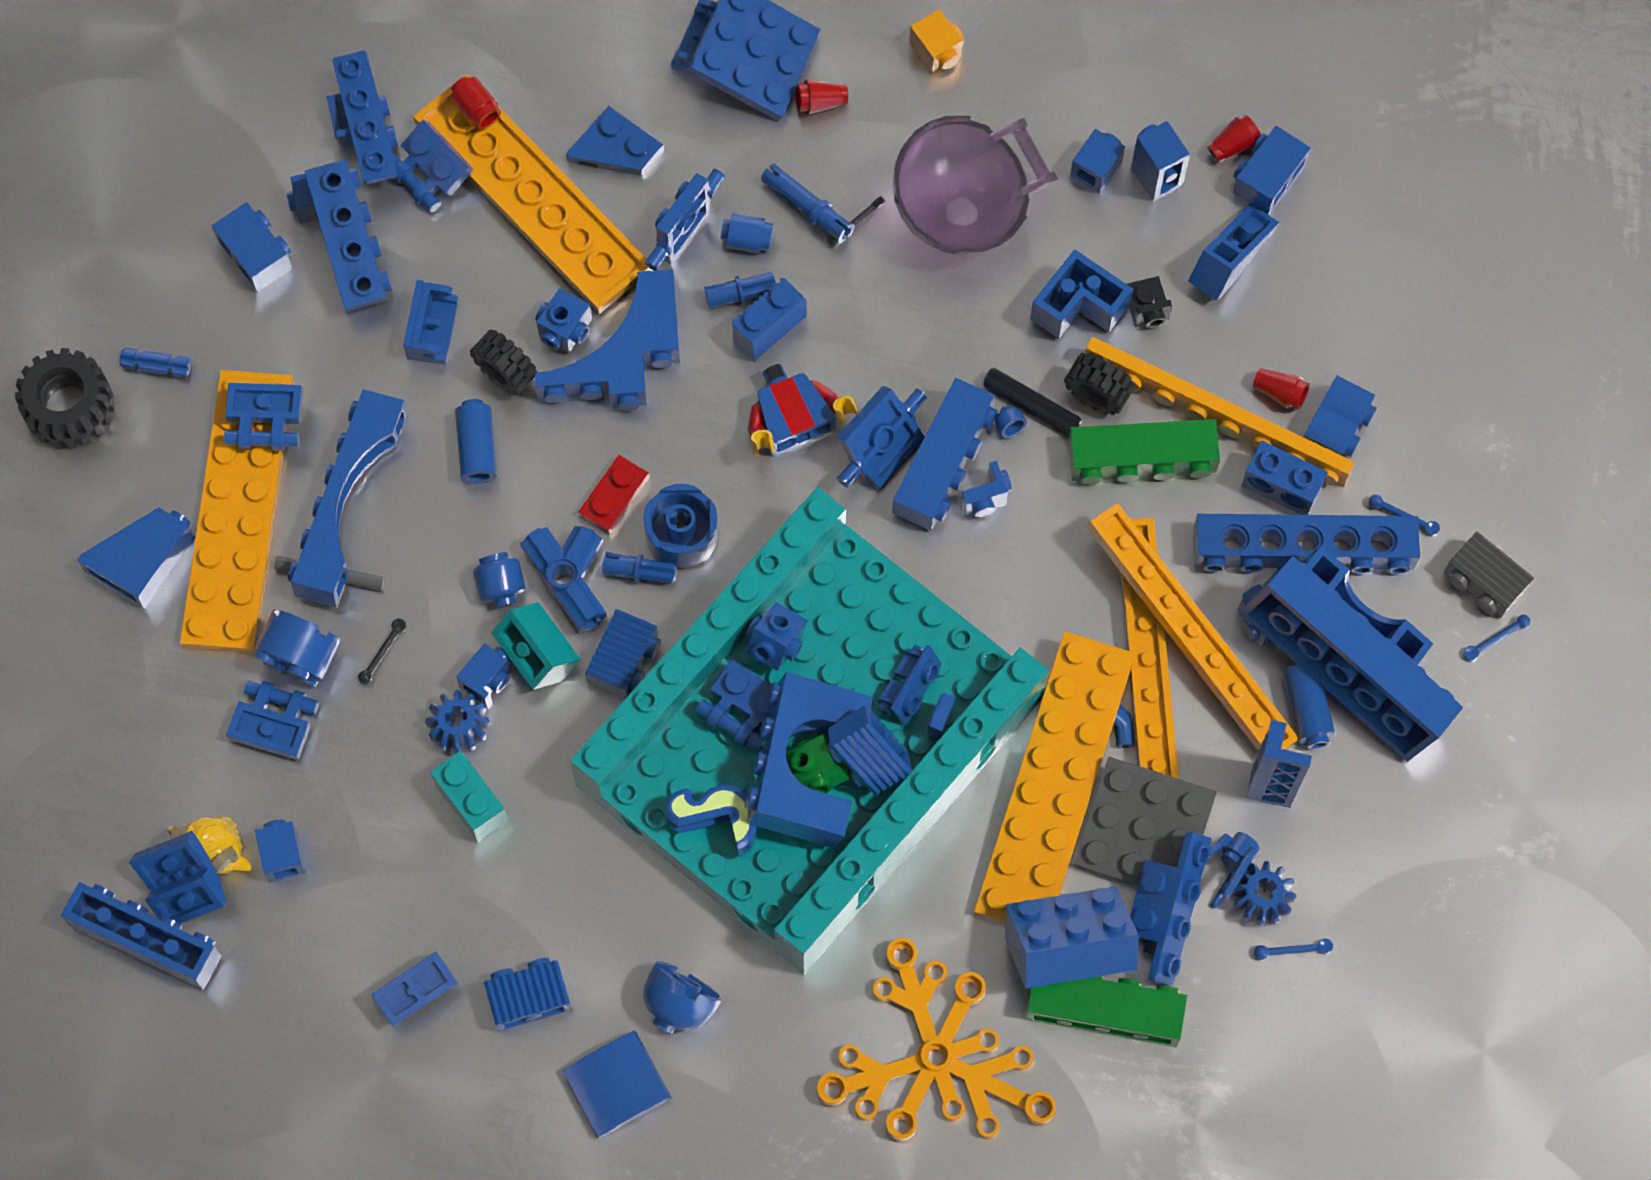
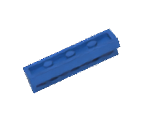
[1246,720,1312,808]

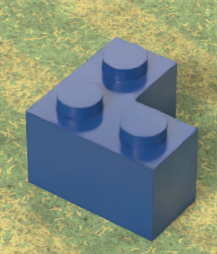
[1030,249,1133,339]

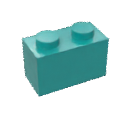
[491,602,581,690]
[430,751,508,842]

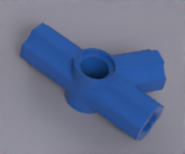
[520,526,607,633]

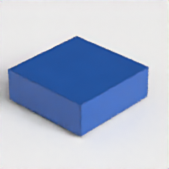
[927,692,956,741]

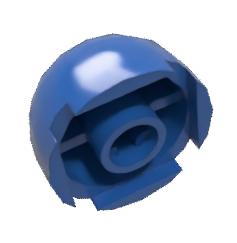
[643,961,722,1033]

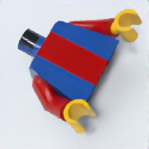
[747,364,858,457]

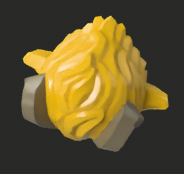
[168,815,251,874]

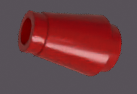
[795,79,848,115]
[1207,114,1261,163]
[1253,367,1310,410]

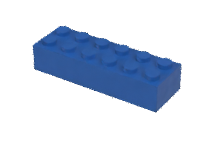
[1240,556,1463,762]

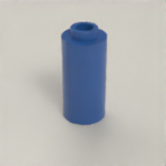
[455,399,497,484]
[1282,664,1336,749]

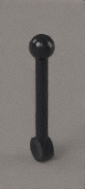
[826,196,886,247]
[358,618,407,685]

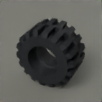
[15,348,115,449]

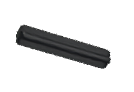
[983,368,1082,435]

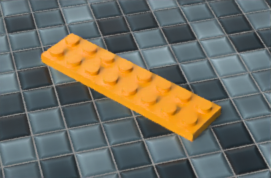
[413,74,653,314]
[180,370,294,654]
[974,631,1136,924]

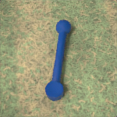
[1369,494,1440,537]
[1464,614,1531,662]
[1254,938,1333,960]

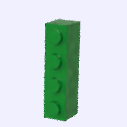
[1068,419,1220,484]
[1025,976,1187,1048]

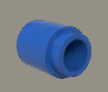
[720,213,774,253]

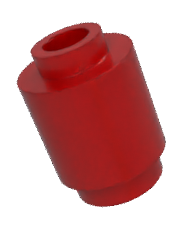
[450,77,501,130]

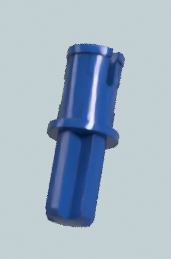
[704,272,776,309]
[602,552,677,583]

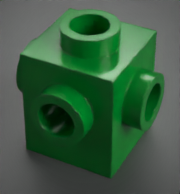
[786,734,850,794]

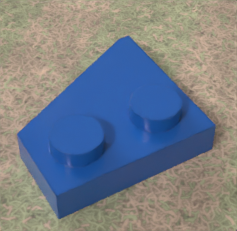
[566,106,664,176]

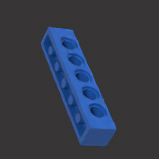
[1193,513,1420,574]

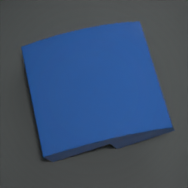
[129,831,227,924]
[562,1031,672,1138]

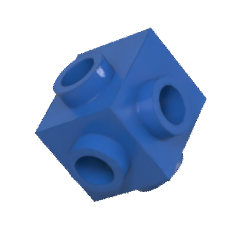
[535,288,592,353]
[746,602,808,671]

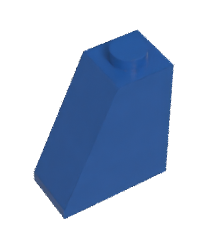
[77,507,195,609]

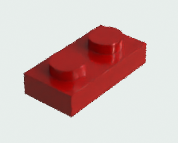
[578,455,650,535]

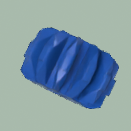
[425,689,490,754]
[1232,861,1296,926]

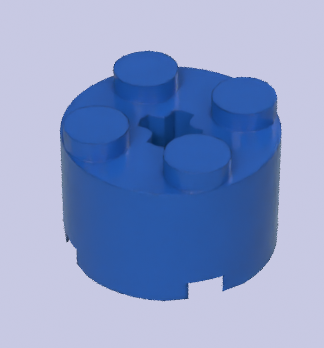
[643,484,719,568]
[254,609,341,687]

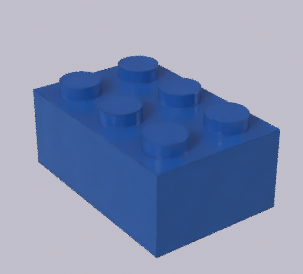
[1005,886,1139,989]

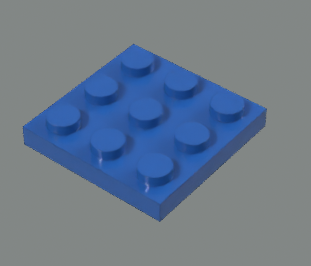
[687,0,821,121]

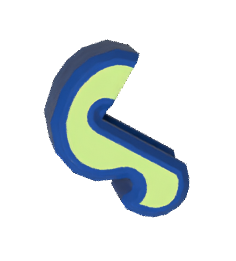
[665,785,757,857]

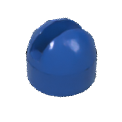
[995,406,1027,438]

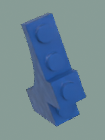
[535,269,680,411]

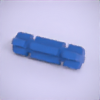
[119,348,192,378]

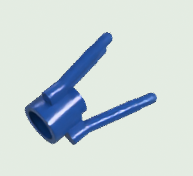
[1210,832,1260,908]

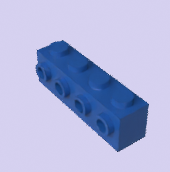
[304,159,392,313]
[892,378,998,531]
[60,882,222,990]

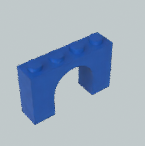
[744,672,873,848]

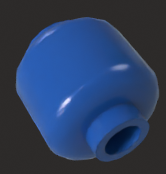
[473,552,526,609]

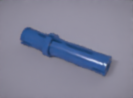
[761,163,854,243]

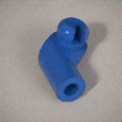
[1113,704,1135,749]

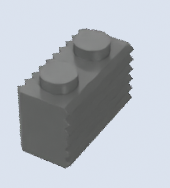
[1444,531,1534,618]

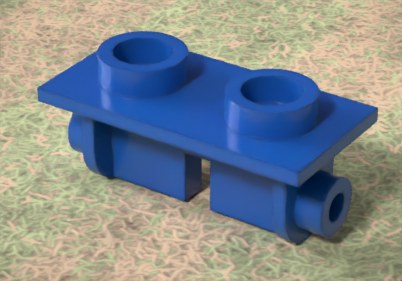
[878,645,942,726]

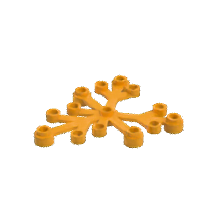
[817,938,1056,1141]

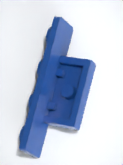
[332,51,398,184]
[1130,831,1211,985]

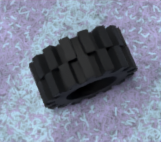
[469,329,538,396]
[1064,353,1135,415]

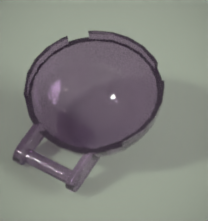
[892,116,1059,256]

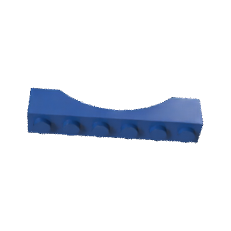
[288,389,407,608]

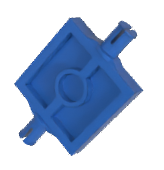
[644,169,725,271]
[836,386,927,489]

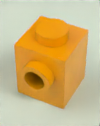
[909,9,964,74]

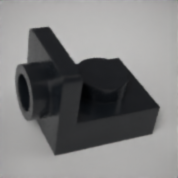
[1127,276,1173,328]

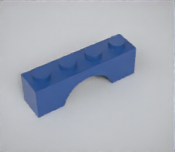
[1302,545,1434,664]

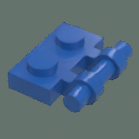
[393,120,474,212]
[224,383,303,450]
[695,659,772,752]
[226,680,320,760]

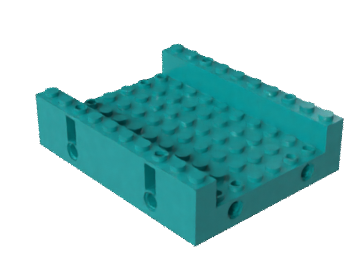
[570,486,1050,975]

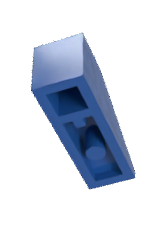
[1188,203,1280,300]

